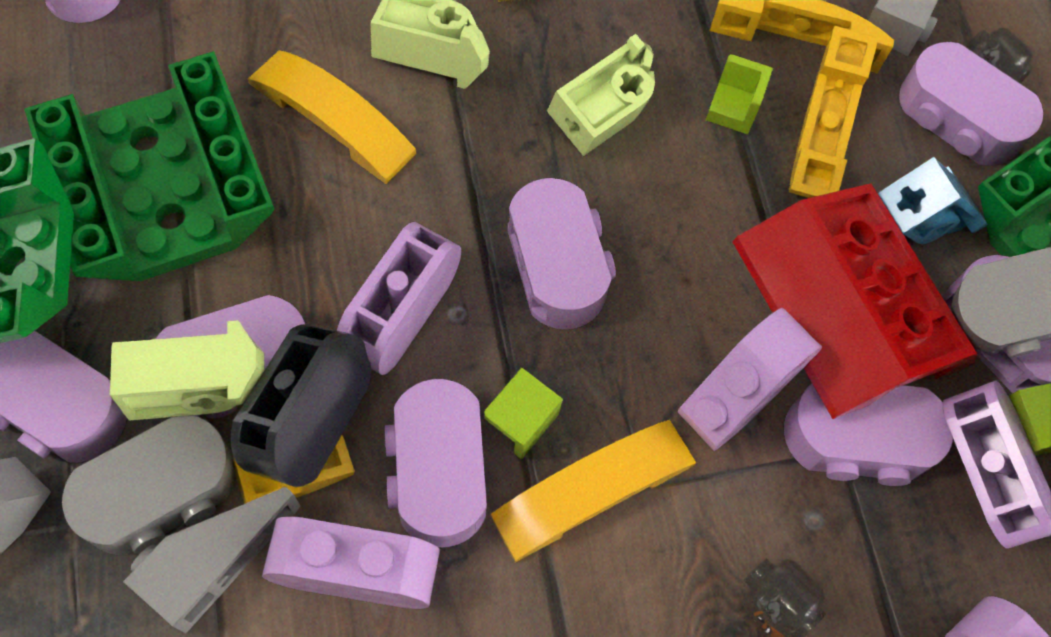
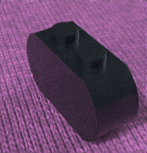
[231,324,371,487]

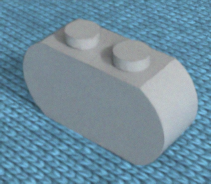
[951,247,1051,358]
[62,415,236,555]

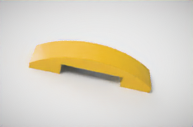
[710,0,894,74]
[789,26,878,198]
[248,50,416,184]
[490,419,696,563]

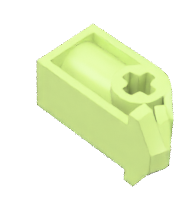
[371,0,490,89]
[547,34,655,156]
[110,320,265,421]

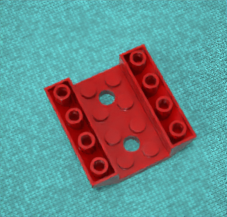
[732,183,977,419]

